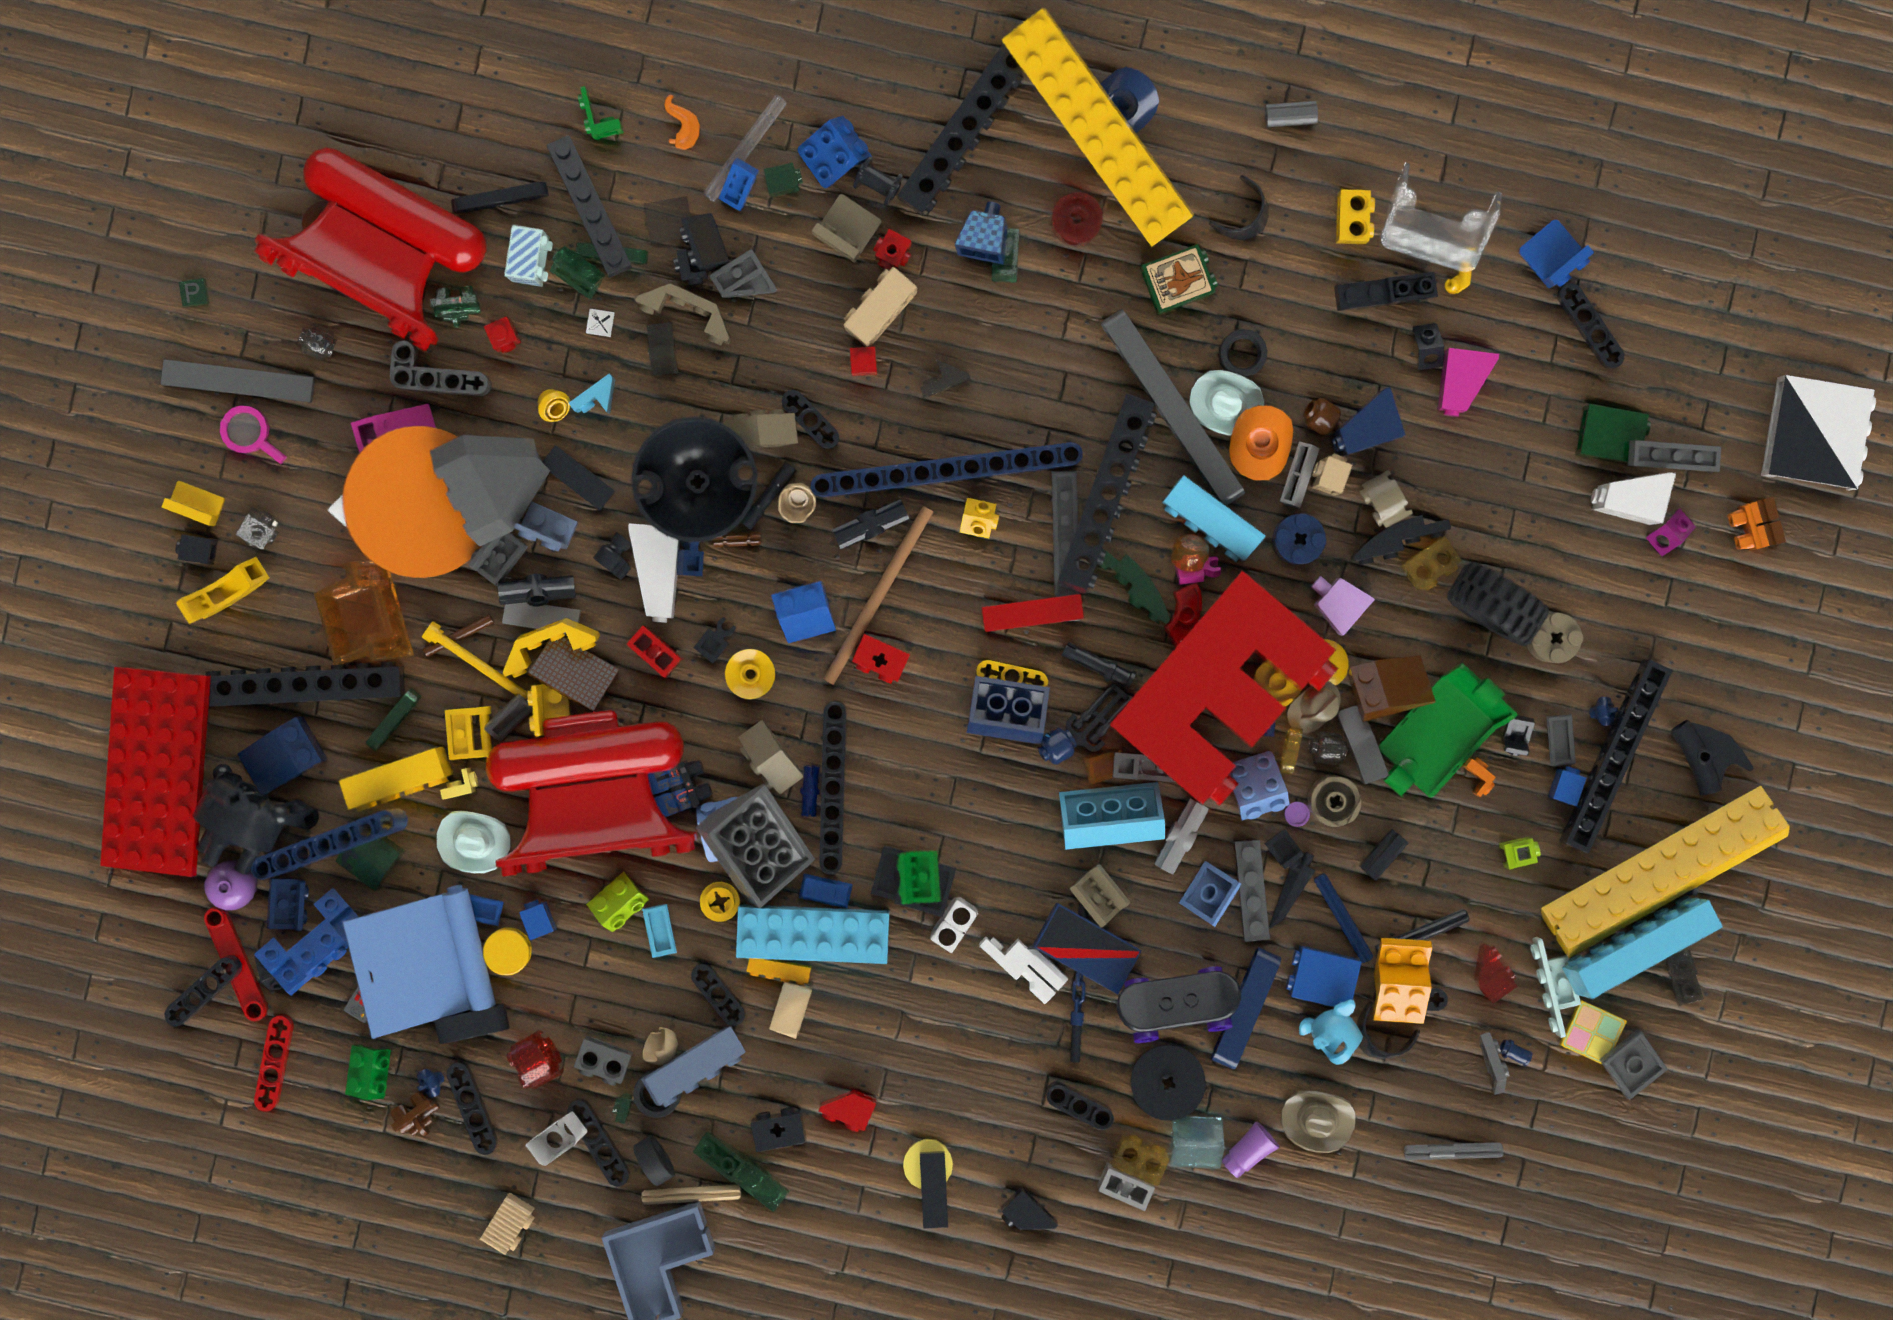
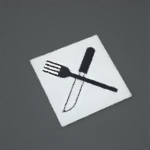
[586,309,614,337]

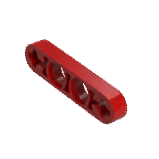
[254,1014,294,1112]

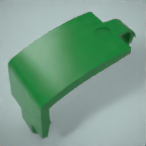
[1378,664,1517,798]

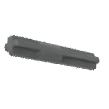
[1404,1143,1503,1160]

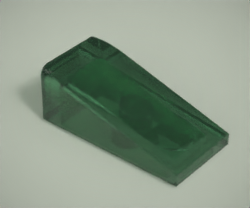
[992,229,1019,283]

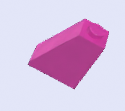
[1437,348,1499,416]

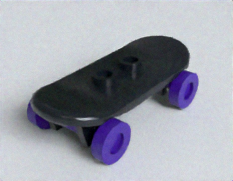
[1117,966,1241,1043]

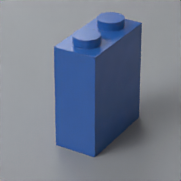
[1286,945,1362,1007]

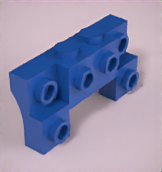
[254,888,359,995]

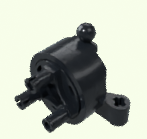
[192,764,319,875]

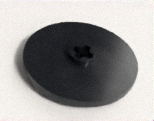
[1131,1045,1206,1121]

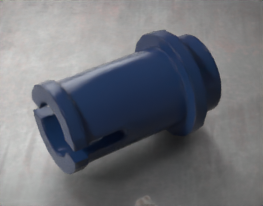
[1500,1039,1533,1066]

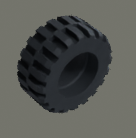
[1447,562,1549,646]

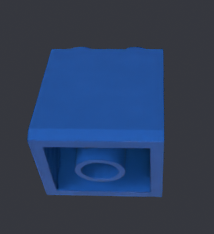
[771,581,836,644]

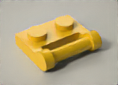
[445,706,492,760]

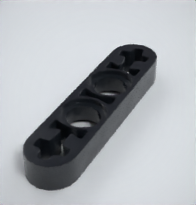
[451,182,549,214]
[1557,283,1625,369]
[164,955,242,1027]
[446,1061,498,1155]
[567,1098,630,1187]

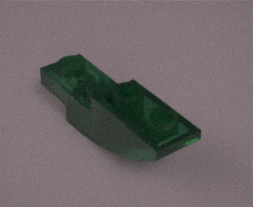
[1099,549,1170,625]
[693,1131,790,1212]

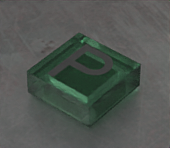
[179,278,209,308]

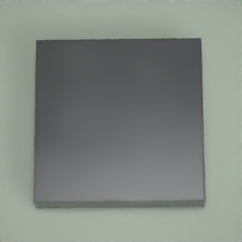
[1599,1029,1668,1100]

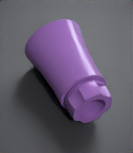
[1222,1121,1280,1178]

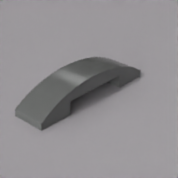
[1112,752,1175,782]

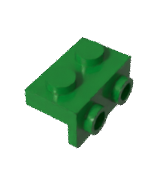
[897,850,940,904]
[345,1044,391,1100]

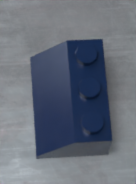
[967,676,1050,744]

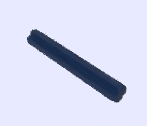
[1314,873,1373,963]

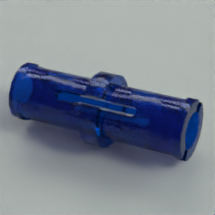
[800,765,820,817]

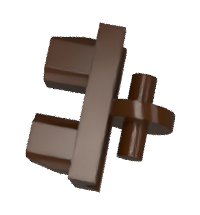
[390,1091,440,1136]

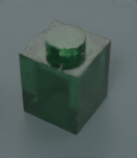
[763,162,803,198]

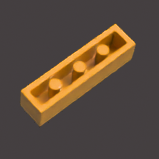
[747,958,812,985]

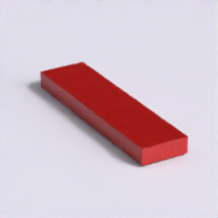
[982,594,1085,632]

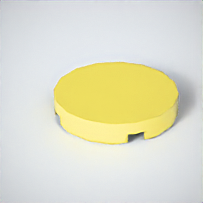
[903,1139,953,1189]

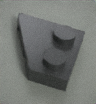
[709,249,778,298]
[1479,1032,1509,1095]

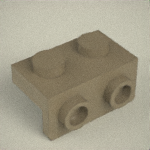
[1069,865,1130,927]

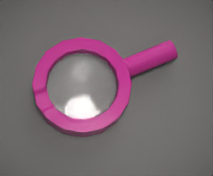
[220,406,287,464]

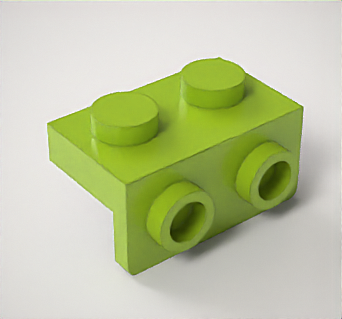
[586,871,649,932]

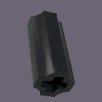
[1359,828,1409,881]

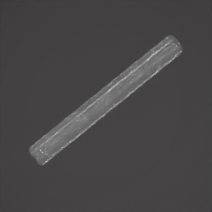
[704,95,786,201]

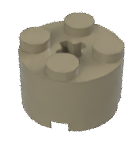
[1359,470,1413,528]
[1527,613,1583,663]
[1307,775,1361,827]

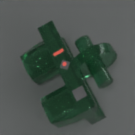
[431,285,481,327]

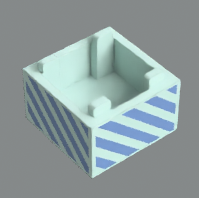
[505,225,553,287]

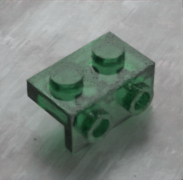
[550,245,606,300]

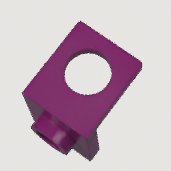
[1646,508,1696,556]

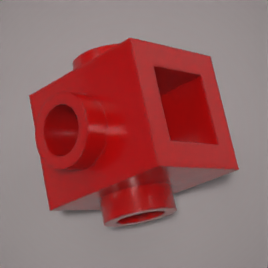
[873,229,912,271]

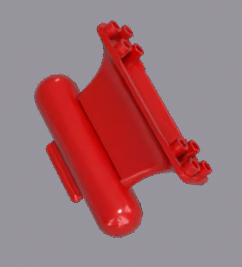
[485,710,699,876]

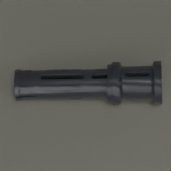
[1061,641,1137,691]

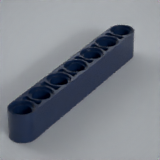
[251,808,408,880]

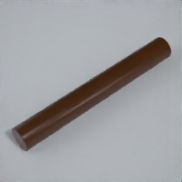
[423,614,494,657]

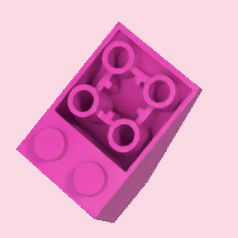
[351,404,436,453]

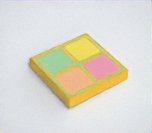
[1559,999,1627,1064]

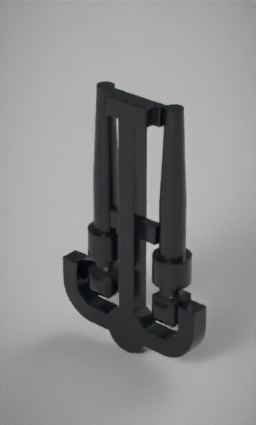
[1066,683,1131,752]

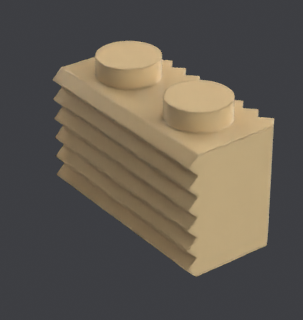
[480,1193,535,1255]

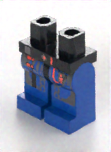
[648,760,713,817]

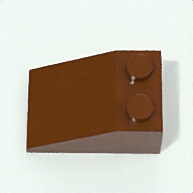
[1348,655,1436,722]

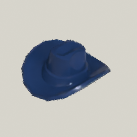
[1101,67,1159,133]

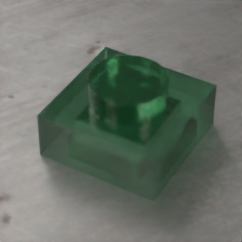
[612,1093,633,1124]

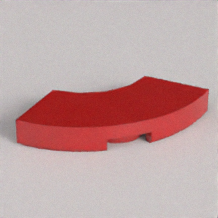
[1164,582,1202,648]

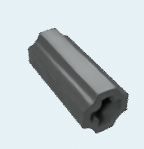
[1265,101,1318,128]

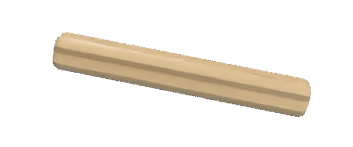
[642,1185,741,1205]

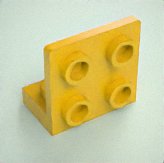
[528,684,571,736]

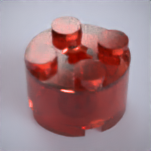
[1051,192,1103,247]
[506,1030,564,1089]

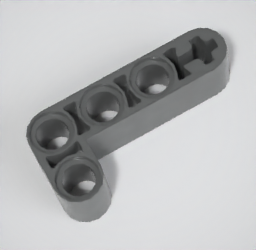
[390,341,492,396]

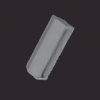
[1280,442,1320,509]

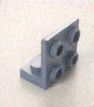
[514,502,579,552]

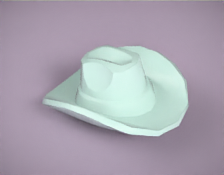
[1189,370,1264,436]
[437,811,511,873]

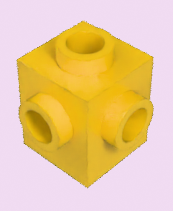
[960,498,999,539]

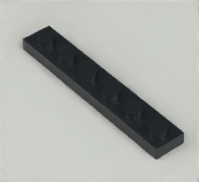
[546,135,632,278]

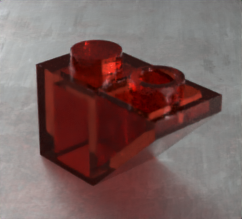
[1474,943,1518,1004]

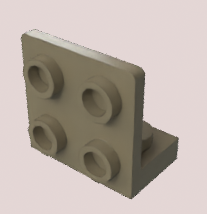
[812,194,882,263]

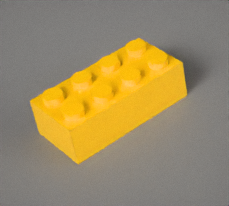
[339,746,453,812]

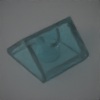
[1170,1117,1224,1169]

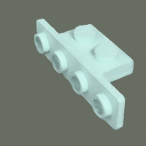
[1531,937,1581,1038]

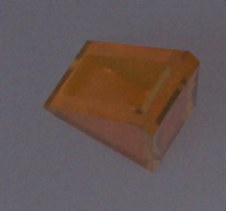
[1083,750,1121,784]

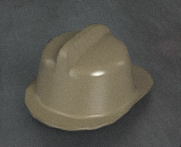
[1287,681,1341,733]

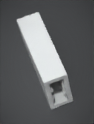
[628,523,680,623]

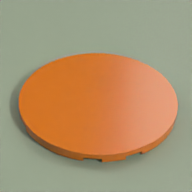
[342,426,482,578]

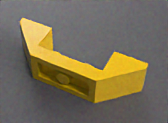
[503,618,600,678]

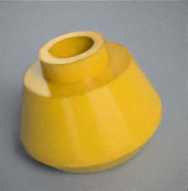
[538,389,570,422]

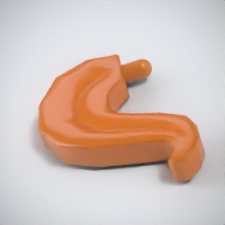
[664,94,700,150]

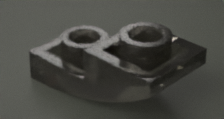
[1665,950,1704,1007]

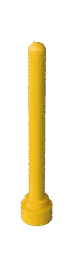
[422,621,528,699]

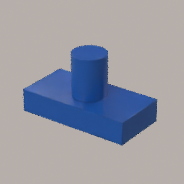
[718,158,759,211]

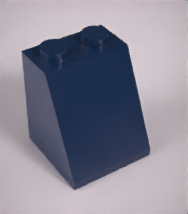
[1331,387,1406,456]

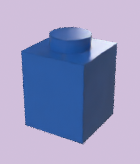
[1548,766,1587,806]
[519,899,557,940]

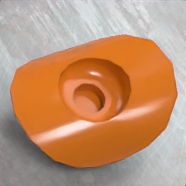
[1229,405,1293,480]

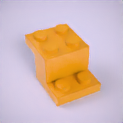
[1373,938,1432,1024]

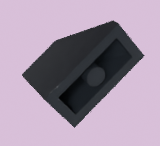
[1001,1185,1058,1230]

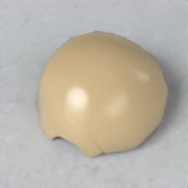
[778,483,816,523]
[643,1027,678,1065]

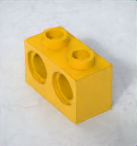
[1336,189,1375,244]

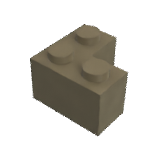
[724,409,798,450]
[738,720,804,794]

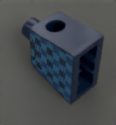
[955,201,1008,264]

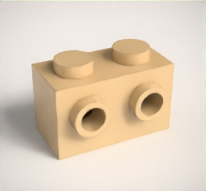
[1311,454,1352,496]

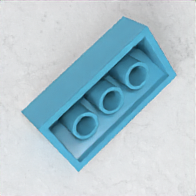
[1162,476,1265,562]
[1059,782,1165,850]

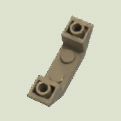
[635,283,731,346]

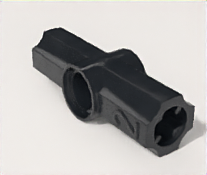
[832,499,909,549]
[498,574,576,607]

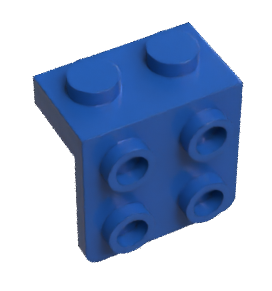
[798,116,872,188]
[1519,220,1594,289]

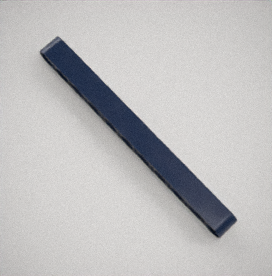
[811,442,1083,498]

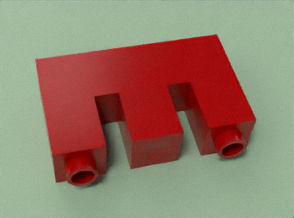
[1110,571,1339,806]

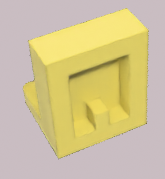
[440,768,478,800]

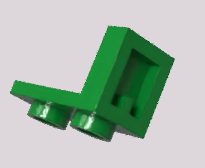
[578,86,624,140]

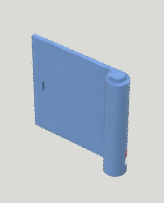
[342,885,496,1039]

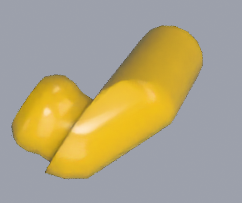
[1444,261,1473,294]

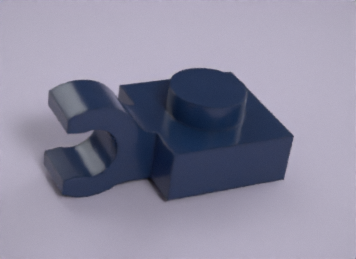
[677,541,704,577]

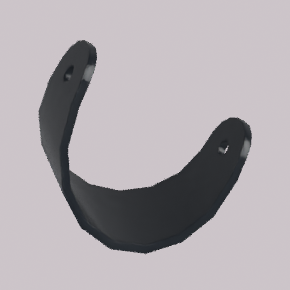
[1209,175,1269,240]
[1356,1001,1420,1060]

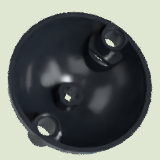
[631,417,758,542]

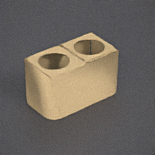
[769,982,813,1039]

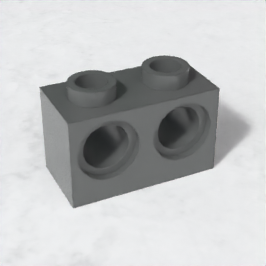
[574,1035,634,1085]

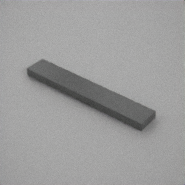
[161,359,315,403]
[1051,471,1080,621]

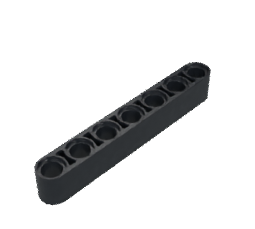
[819,701,847,875]

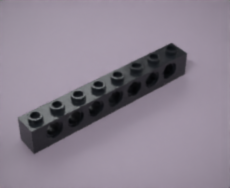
[897,30,1024,216]
[1057,394,1157,594]
[1559,659,1673,854]
[205,661,405,707]

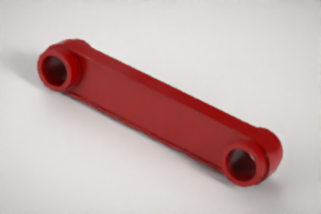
[204,907,269,1021]

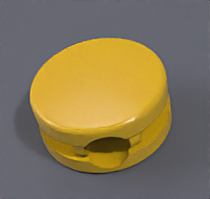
[483,927,532,975]

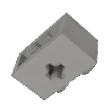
[1097,1163,1155,1211]

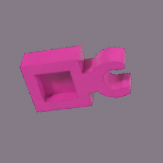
[1174,556,1221,585]

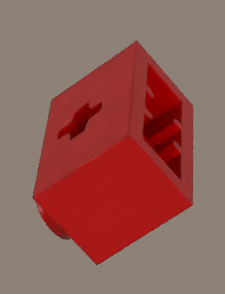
[626,625,684,678]
[852,634,910,684]

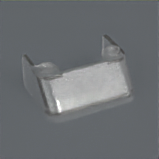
[1381,162,1501,272]

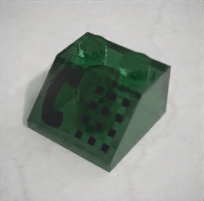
[335,825,406,891]

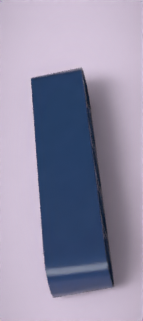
[1211,947,1281,1070]

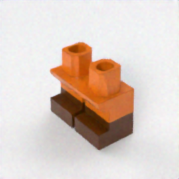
[1727,496,1786,550]

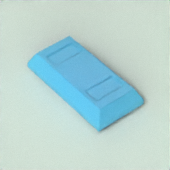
[642,904,677,958]

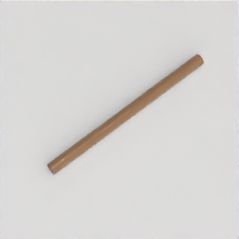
[823,506,933,685]

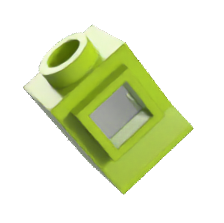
[1499,837,1541,870]

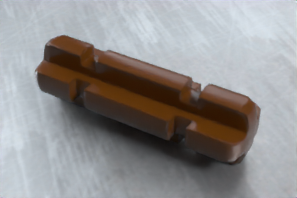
[712,532,762,547]

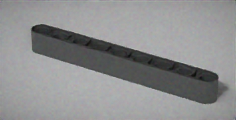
[1100,309,1245,506]

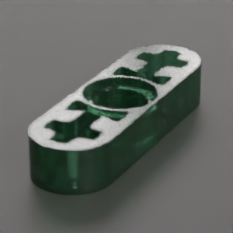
[575,242,649,265]
[365,688,422,752]

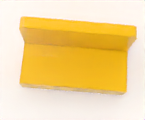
[162,481,225,526]

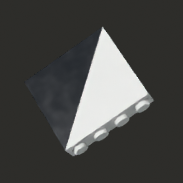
[1761,375,1876,490]

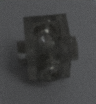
[235,507,279,550]

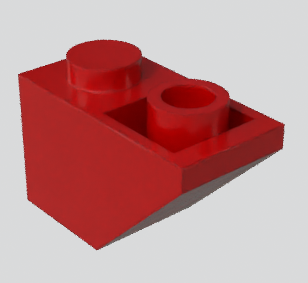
[818,1090,877,1132]

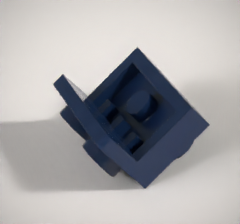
[267,878,309,931]

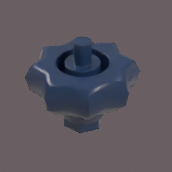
[1589,696,1618,726]
[417,1069,444,1098]

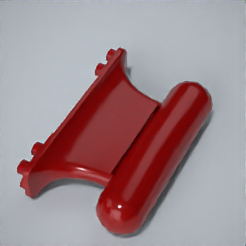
[254,147,487,351]

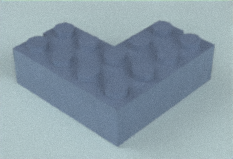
[602,1201,716,1320]

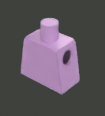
[1311,576,1375,636]

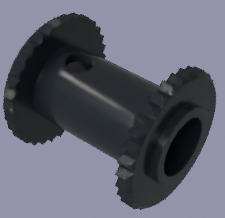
[853,157,903,206]

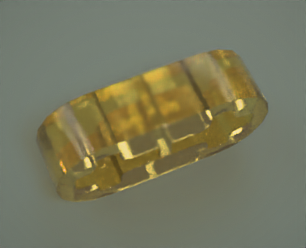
[1279,726,1303,775]

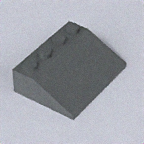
[695,784,815,908]

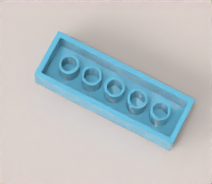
[1562,896,1723,999]
[736,904,890,964]

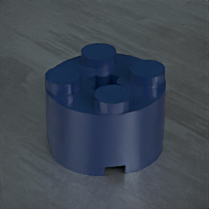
[1272,514,1326,565]

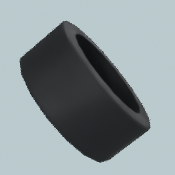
[1218,329,1268,378]
[633,1068,682,1118]
[633,1135,675,1186]

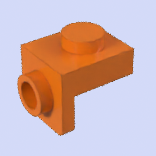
[1462,757,1496,797]

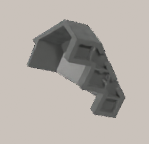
[430,435,550,546]

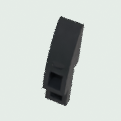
[1334,272,1438,311]
[1351,515,1451,565]

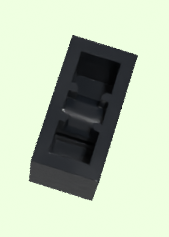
[751,1107,807,1152]

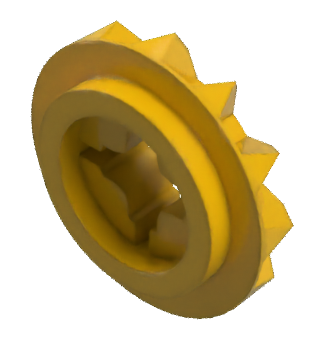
[700,881,740,922]

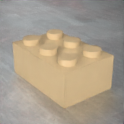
[844,267,917,347]

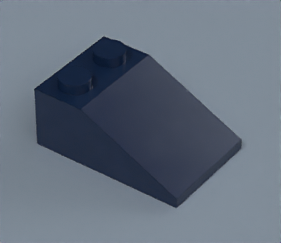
[237,716,328,795]

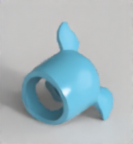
[1299,999,1363,1065]

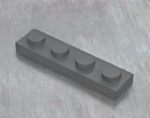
[1628,440,1721,472]
[1234,839,1270,942]

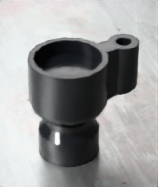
[593,532,632,580]

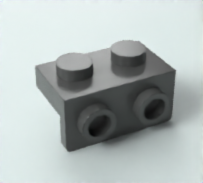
[468,533,528,586]

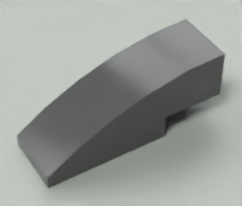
[1337,705,1389,784]

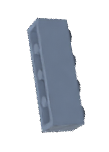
[641,1026,745,1107]

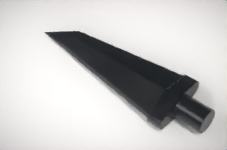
[1269,851,1316,929]

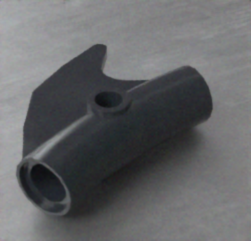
[1670,719,1753,795]

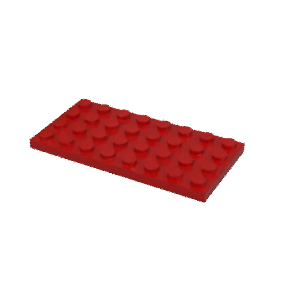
[100,667,211,877]

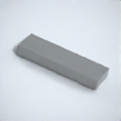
[502,603,581,633]

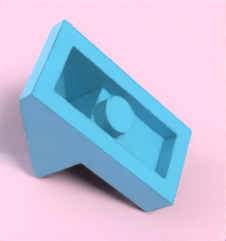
[569,374,615,415]

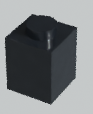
[176,535,218,565]

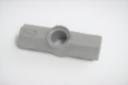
[1154,798,1209,874]

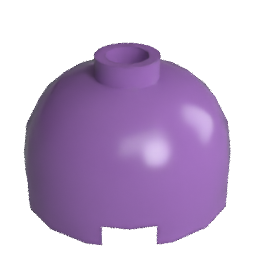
[204,860,257,910]

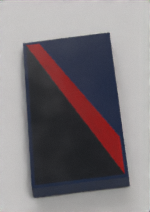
[1032,903,1142,994]

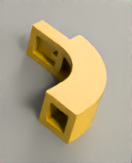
[176,557,270,624]

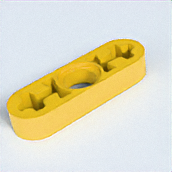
[976,660,1048,687]

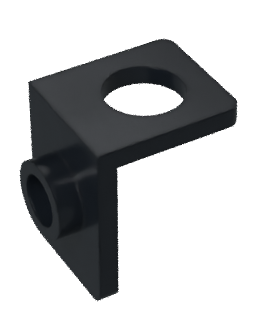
[1412,323,1444,370]

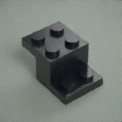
[871,845,957,917]

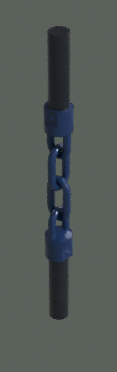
[1070,903,1088,1063]

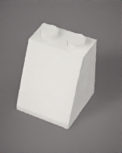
[1591,473,1676,525]

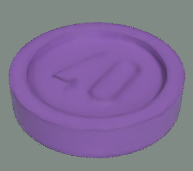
[1284,802,1310,827]

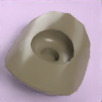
[1281,1090,1356,1153]

